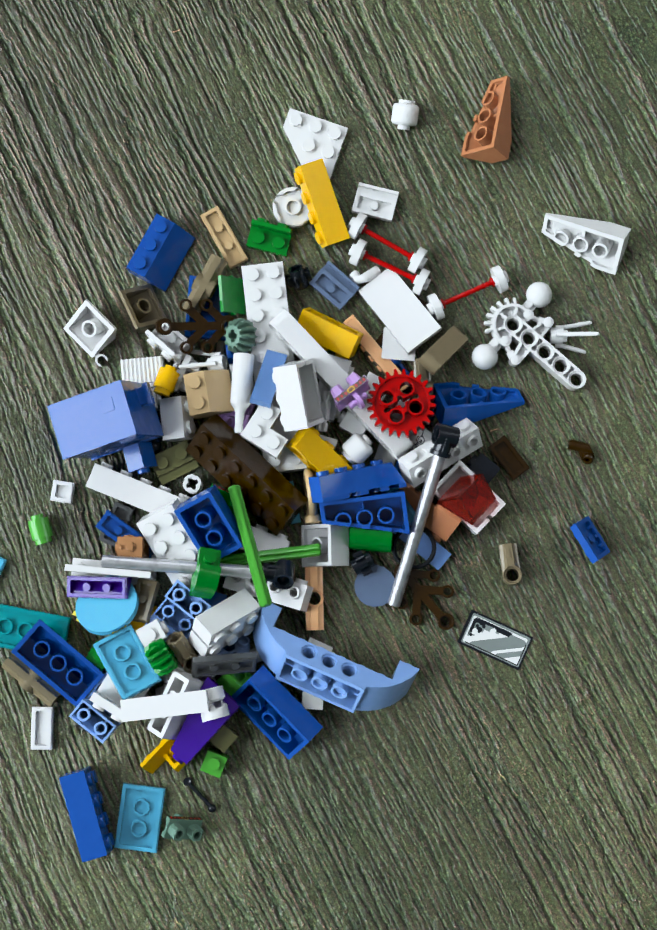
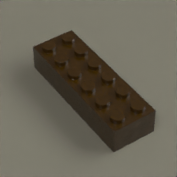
[186,414,308,536]

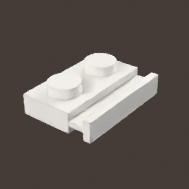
[352,182,399,222]

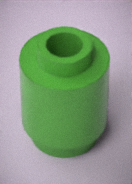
[28,513,53,546]

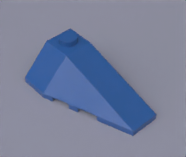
[433,382,525,426]

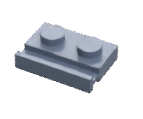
[309,261,360,311]

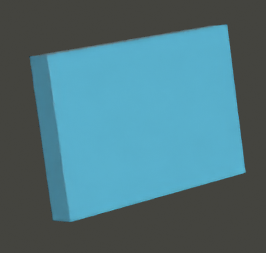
[93,624,162,700]
[114,783,166,853]

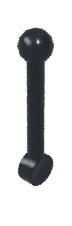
[183,777,216,813]

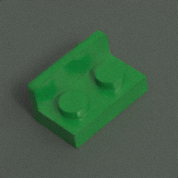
[246,218,293,257]

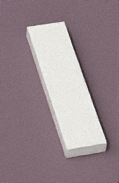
[120,690,210,722]

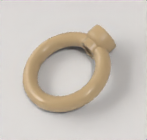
[303,468,322,524]

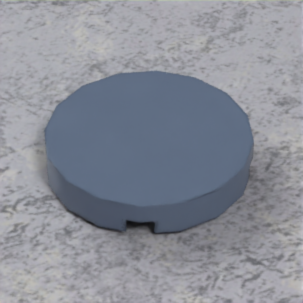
[354,565,395,607]

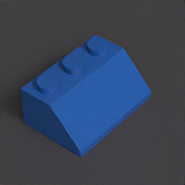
[126,214,195,292]

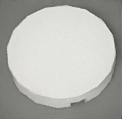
[272,187,309,229]

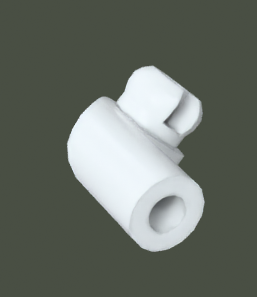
[349,266,381,285]

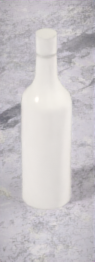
[230,353,254,434]

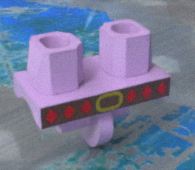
[330,372,370,411]

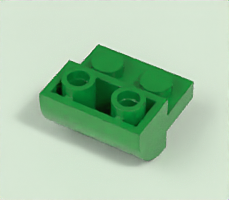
[349,527,393,553]

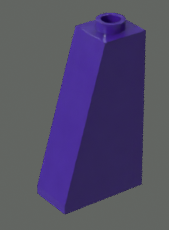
[171,677,241,765]

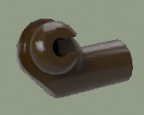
[567,439,595,464]

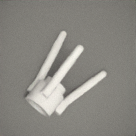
[550,321,600,354]
[179,349,228,370]

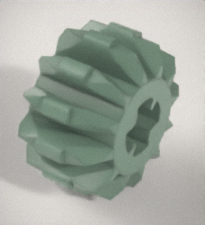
[223,318,258,353]

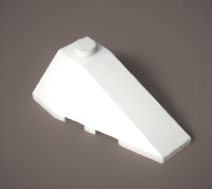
[541,213,631,275]

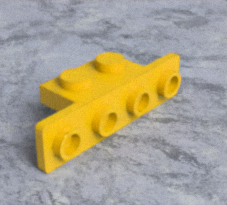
[140,739,186,774]

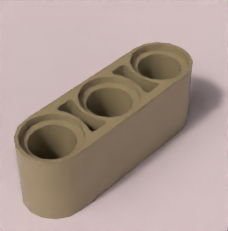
[417,325,469,376]

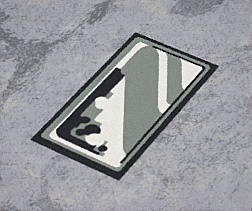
[457,610,533,670]

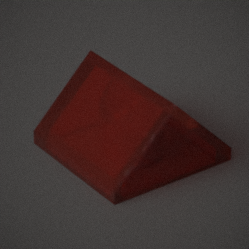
[437,474,496,525]

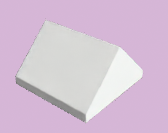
[63,299,117,358]

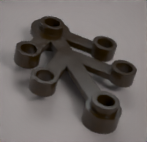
[155,299,234,354]
[393,564,454,630]

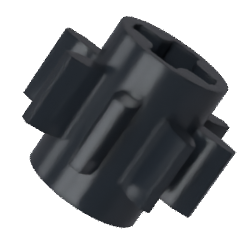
[285,265,312,291]
[350,550,375,576]

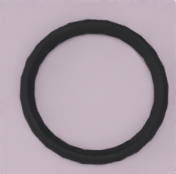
[392,525,436,570]

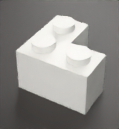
[241,404,289,460]

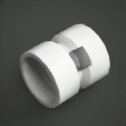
[200,685,230,722]

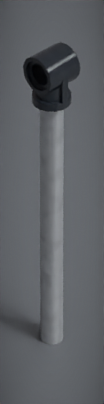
[388,423,460,607]
[101,555,295,589]

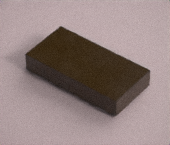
[488,435,530,481]

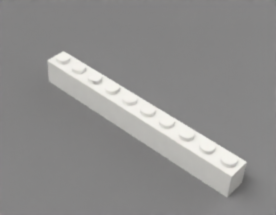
[86,462,291,563]

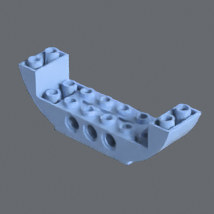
[69,580,211,744]
[253,603,419,713]

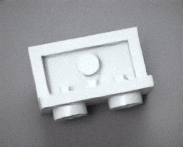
[145,323,195,365]

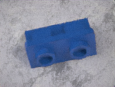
[570,516,611,564]

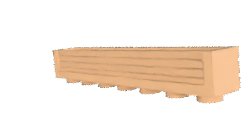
[343,314,409,392]

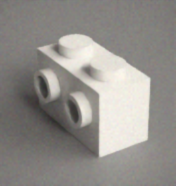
[159,396,196,442]

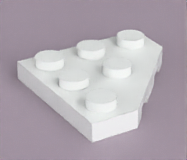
[283,108,348,179]

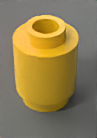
[153,365,180,397]

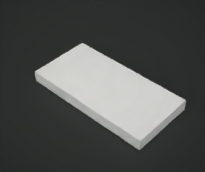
[358,269,442,355]

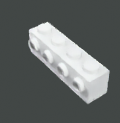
[397,418,483,488]
[223,577,314,612]

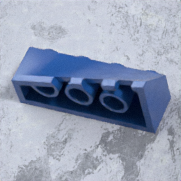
[308,459,407,503]

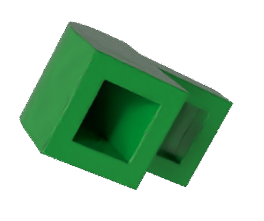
[190,546,221,600]

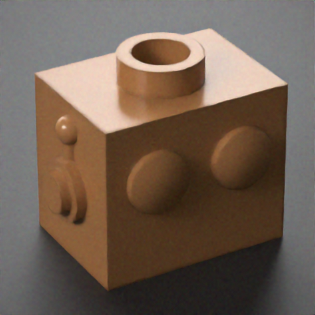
[115,535,149,558]

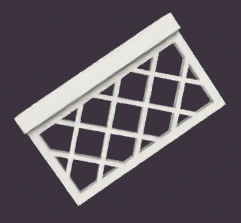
[64,558,157,585]

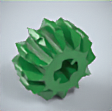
[144,638,178,677]

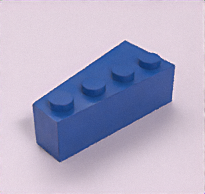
[319,490,410,534]

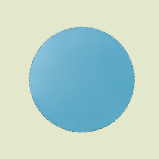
[75,575,139,635]

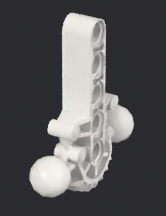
[472,282,586,391]

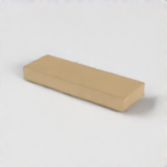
[200,206,248,270]

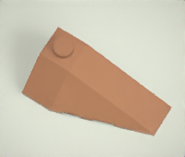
[461,75,512,163]
[398,481,462,543]

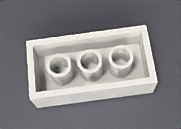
[136,498,198,589]

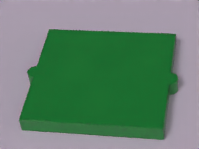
[218,275,246,316]

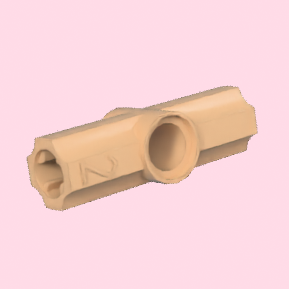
[305,566,324,631]

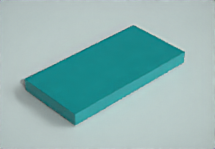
[0,604,72,649]

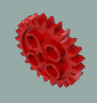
[367,369,436,439]

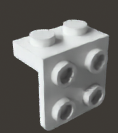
[89,674,149,723]

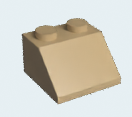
[183,370,235,419]

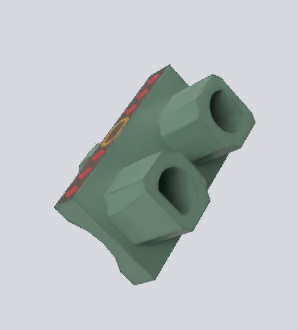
[161,814,203,841]

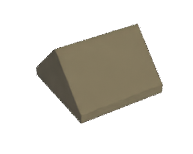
[118,284,167,335]

